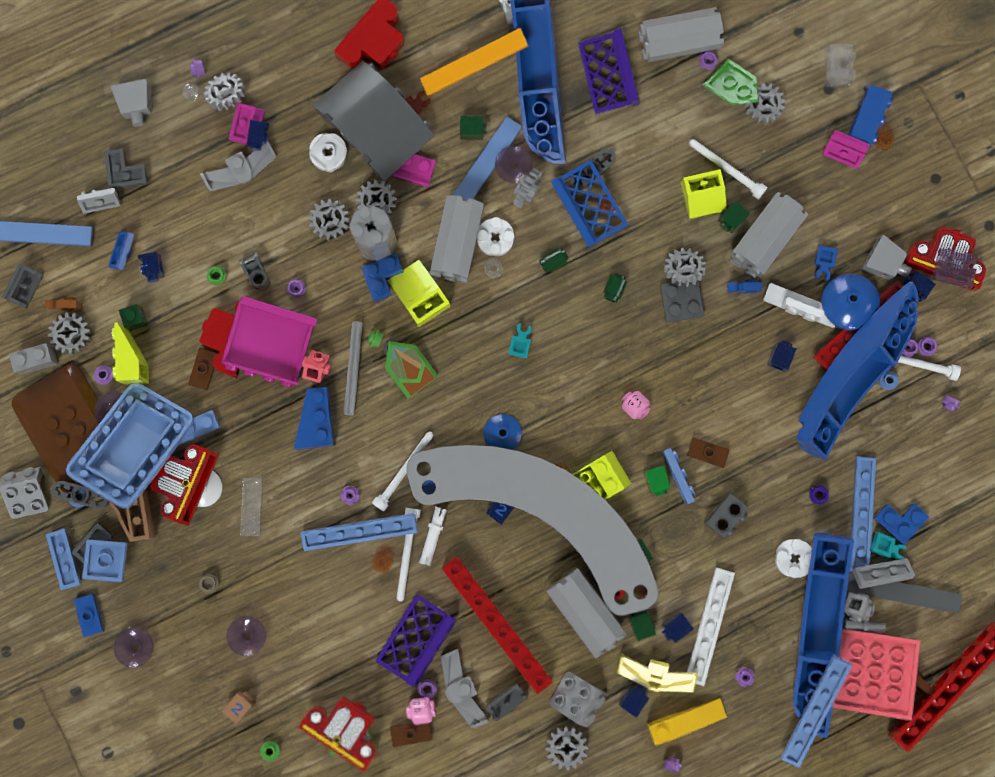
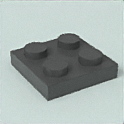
[660,280,704,323]

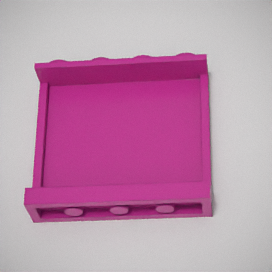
[221,296,317,388]

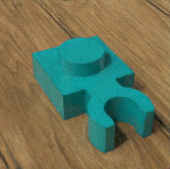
[508,323,531,359]
[870,532,907,559]

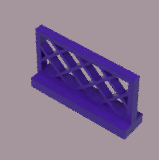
[578,28,639,114]
[376,594,457,687]

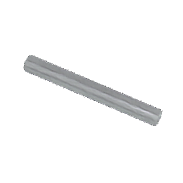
[344,321,363,416]

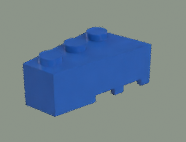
[848,84,893,147]
[294,387,335,450]

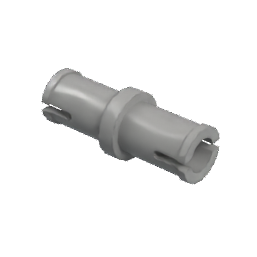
[844,618,886,635]

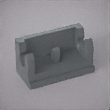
[2,263,44,309]
[485,682,528,722]

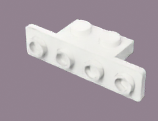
[763,283,835,328]

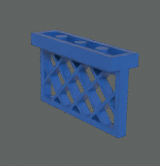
[551,160,628,249]

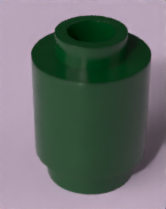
[539,248,569,273]
[603,273,628,303]

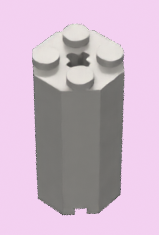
[637,7,724,62]
[730,192,808,279]
[430,196,484,283]
[349,205,397,262]
[546,568,627,659]

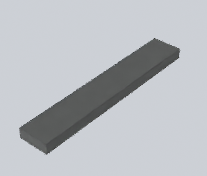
[847,573,962,613]

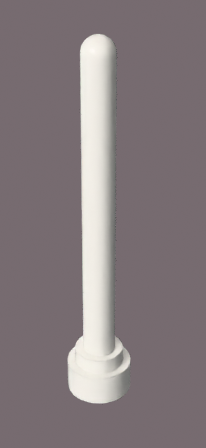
[689,139,768,200]
[898,355,961,381]
[372,432,433,512]
[397,508,421,601]

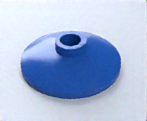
[484,414,522,450]

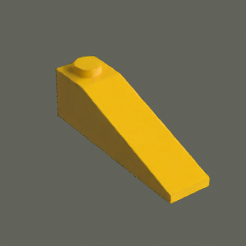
[647,698,727,746]

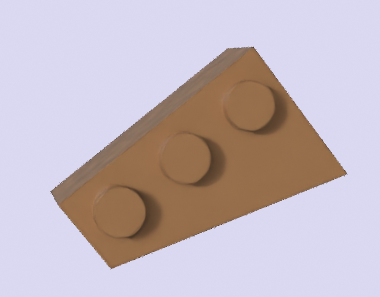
[110,487,155,542]

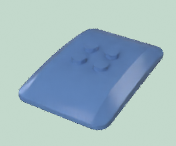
[66,383,193,508]

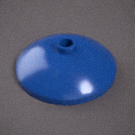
[821,274,880,330]

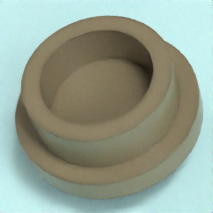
[199,574,219,593]

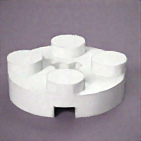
[309,133,348,172]
[477,217,514,256]
[775,539,812,578]

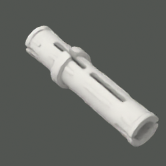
[419,506,447,566]

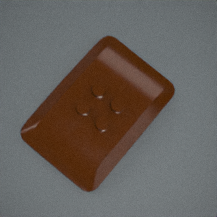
[12,364,107,494]

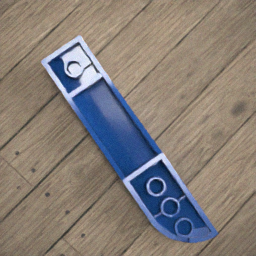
[510,0,565,164]
[796,282,919,460]
[793,532,854,738]

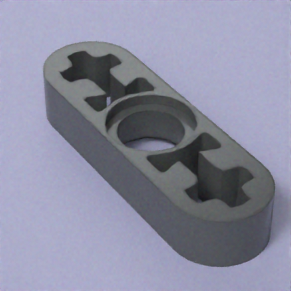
[569,149,615,191]
[52,481,110,509]

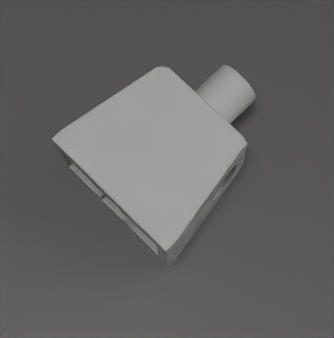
[111,79,152,127]
[861,235,912,280]

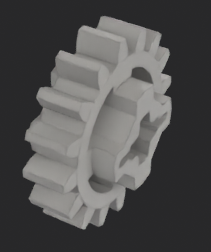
[204,72,246,111]
[744,82,786,125]
[513,168,542,208]
[356,180,397,216]
[308,199,350,241]
[664,248,706,287]
[48,313,92,355]
[545,726,588,771]

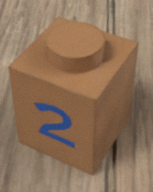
[222,691,255,724]

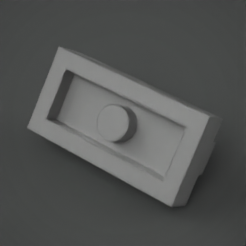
[77,188,121,214]

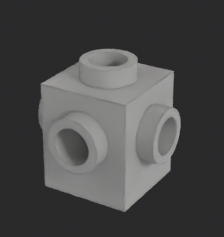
[844,592,875,623]

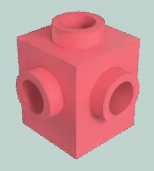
[302,350,331,383]

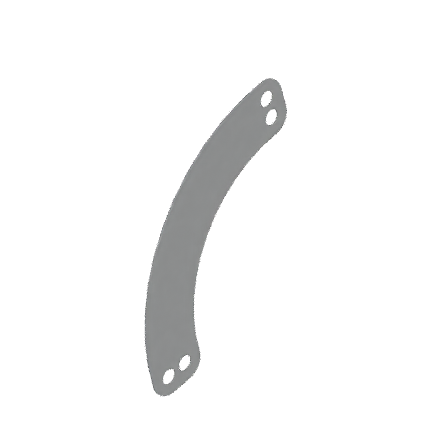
[406,445,658,615]

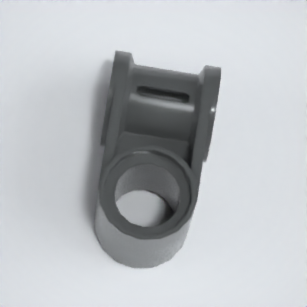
[239,252,270,291]

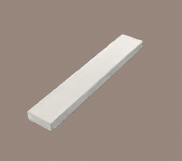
[687,567,735,686]

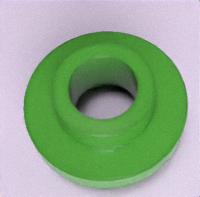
[207,266,226,285]
[367,329,383,348]
[260,741,280,761]

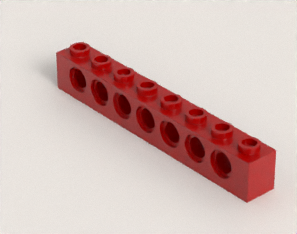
[441,556,553,695]
[887,622,995,753]

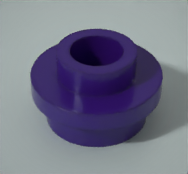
[809,485,829,505]

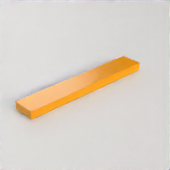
[420,28,529,96]

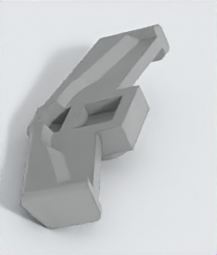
[200,140,276,191]
[440,648,489,729]

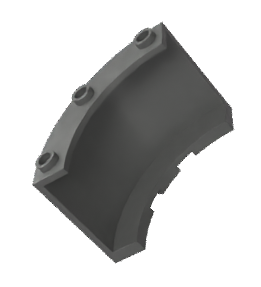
[313,61,434,181]

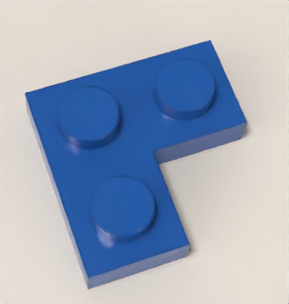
[361,253,404,302]
[873,504,929,545]

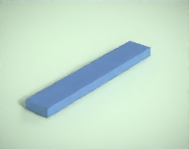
[452,117,522,200]
[0,221,94,247]
[850,456,876,572]
[300,513,418,551]
[781,654,852,768]

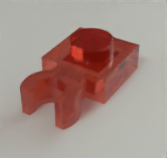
[405,91,431,115]

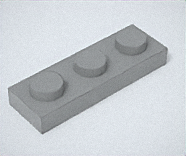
[852,558,915,589]

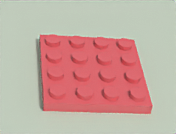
[833,629,920,720]

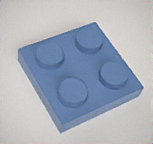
[82,539,128,582]

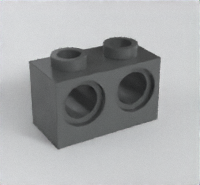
[704,493,749,538]

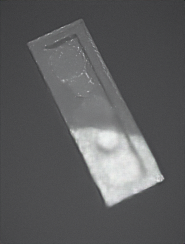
[240,477,263,536]

